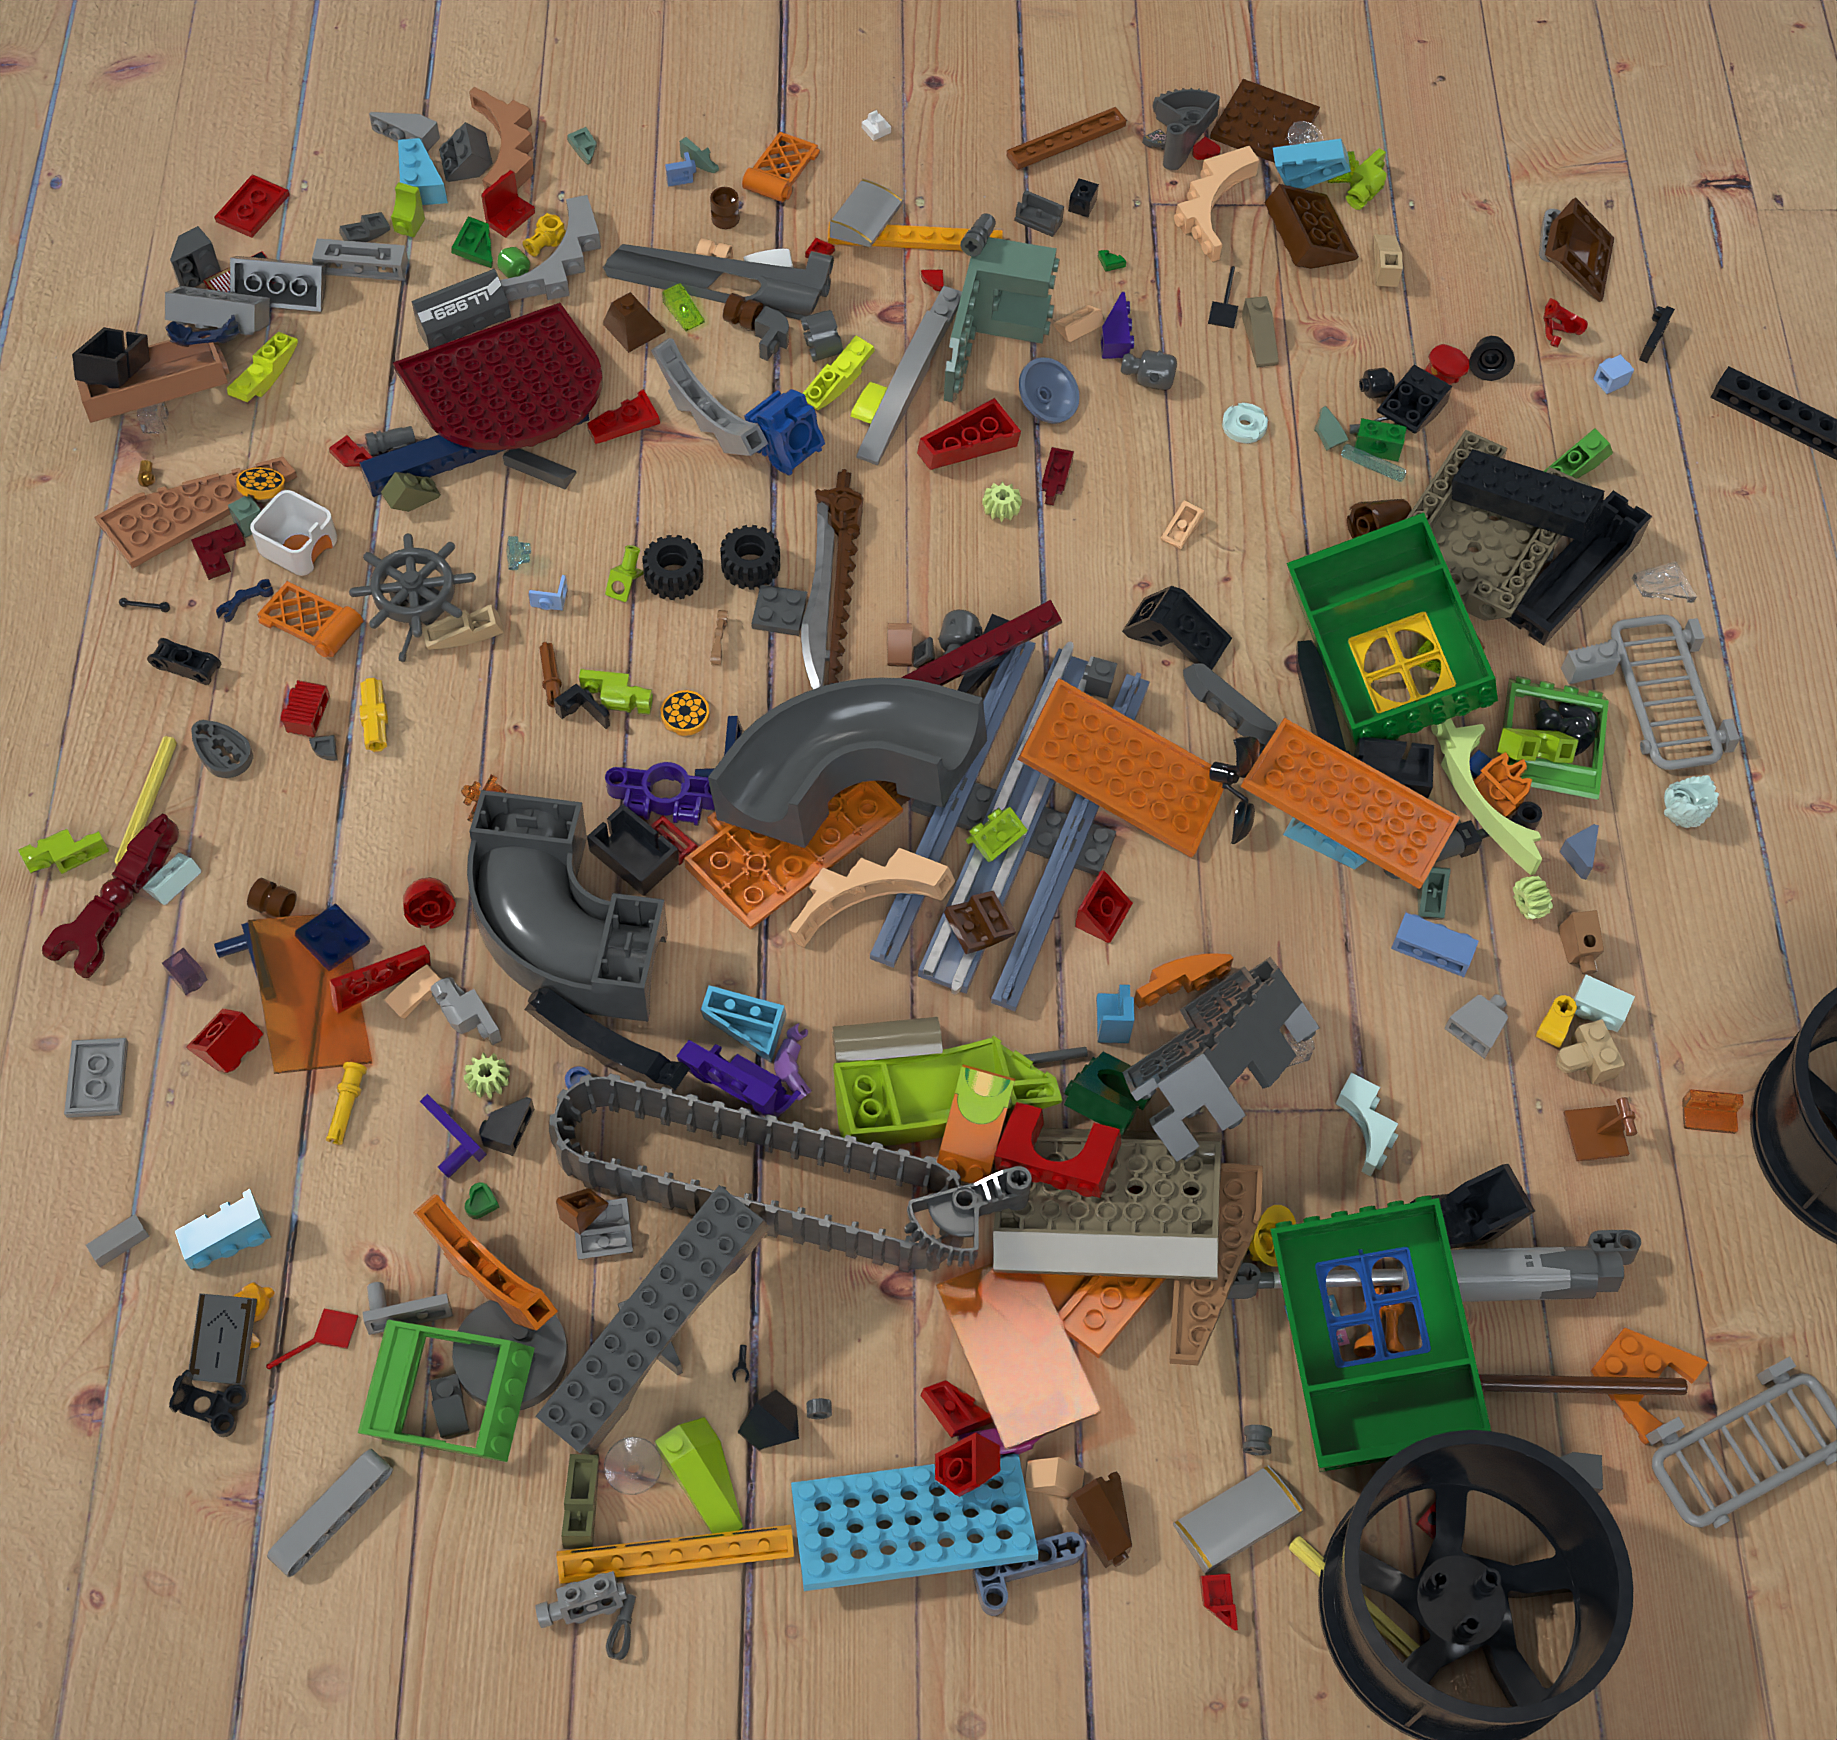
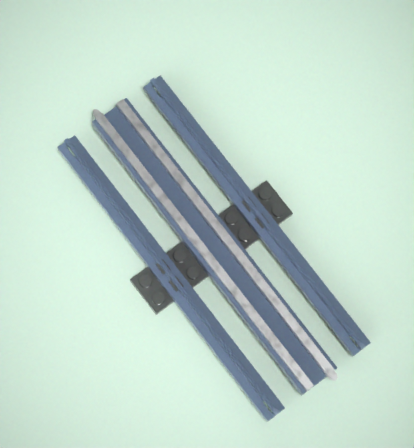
[870,641,1150,1011]

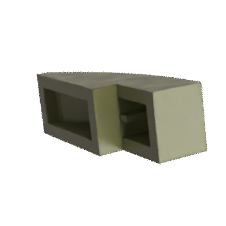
[561,1454,599,1549]

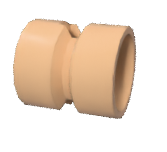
[696,238,733,274]

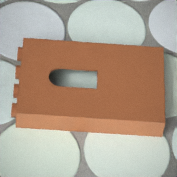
[73,329,230,423]

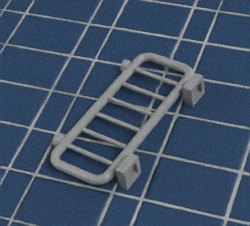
[1607,615,1740,770]
[1645,1357,1837,1528]

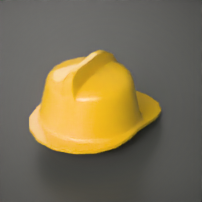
[1248,1205,1296,1267]

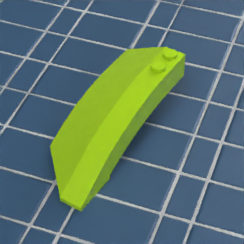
[833,1035,1063,1146]

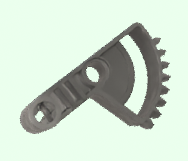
[1153,88,1220,170]
[904,1166,1032,1268]

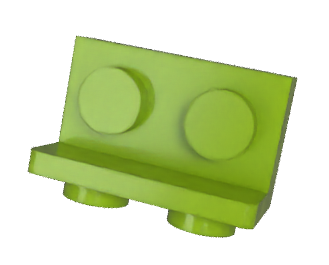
[965,807,1028,862]

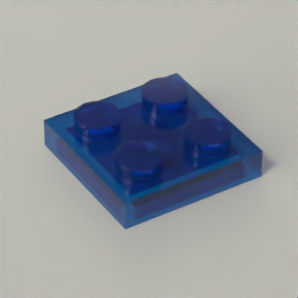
[295,904,370,971]

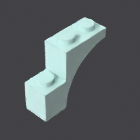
[1336,1072,1398,1177]

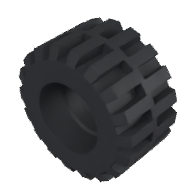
[720,525,780,590]
[642,535,704,600]

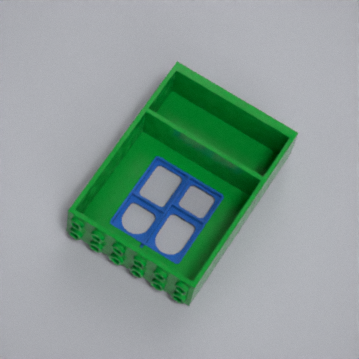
[1270,1195,1491,1472]

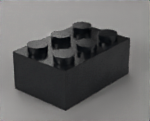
[72,327,150,389]
[1354,736,1434,799]
[587,804,679,896]

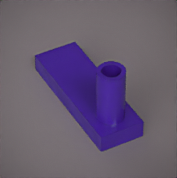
[420,1094,487,1179]

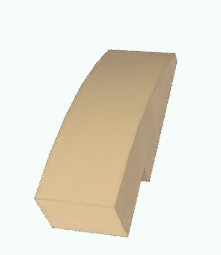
[422,605,504,650]

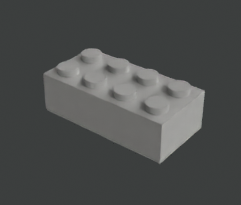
[165,286,270,335]

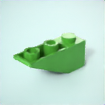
[1544,428,1613,479]

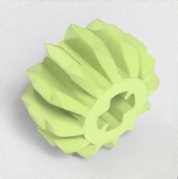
[982,481,1022,522]
[1513,876,1553,919]
[464,1053,510,1099]

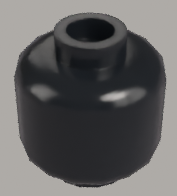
[1359,367,1395,399]

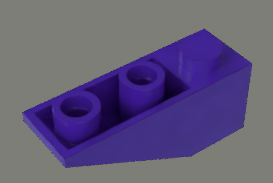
[1100,292,1134,359]

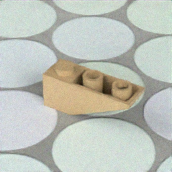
[1373,234,1403,287]

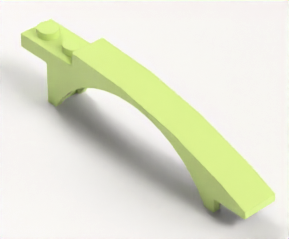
[1431,718,1542,875]

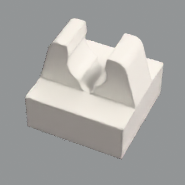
[862,110,891,141]

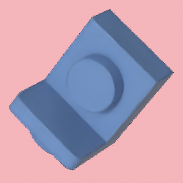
[665,152,696,187]

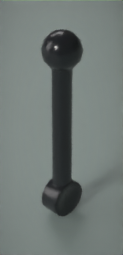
[119,598,170,612]

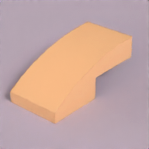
[384,964,441,1019]

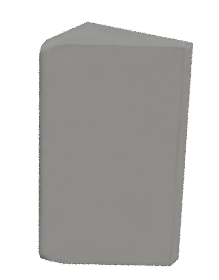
[86,1214,149,1267]

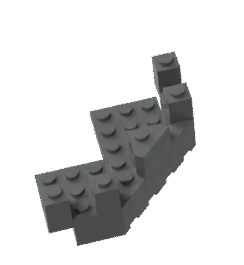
[1122,957,1320,1162]

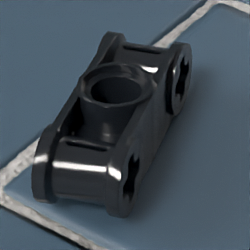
[147,638,222,685]

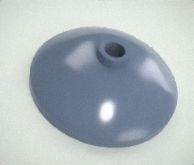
[1019,358,1079,424]

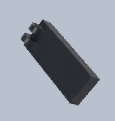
[1639,306,1675,363]

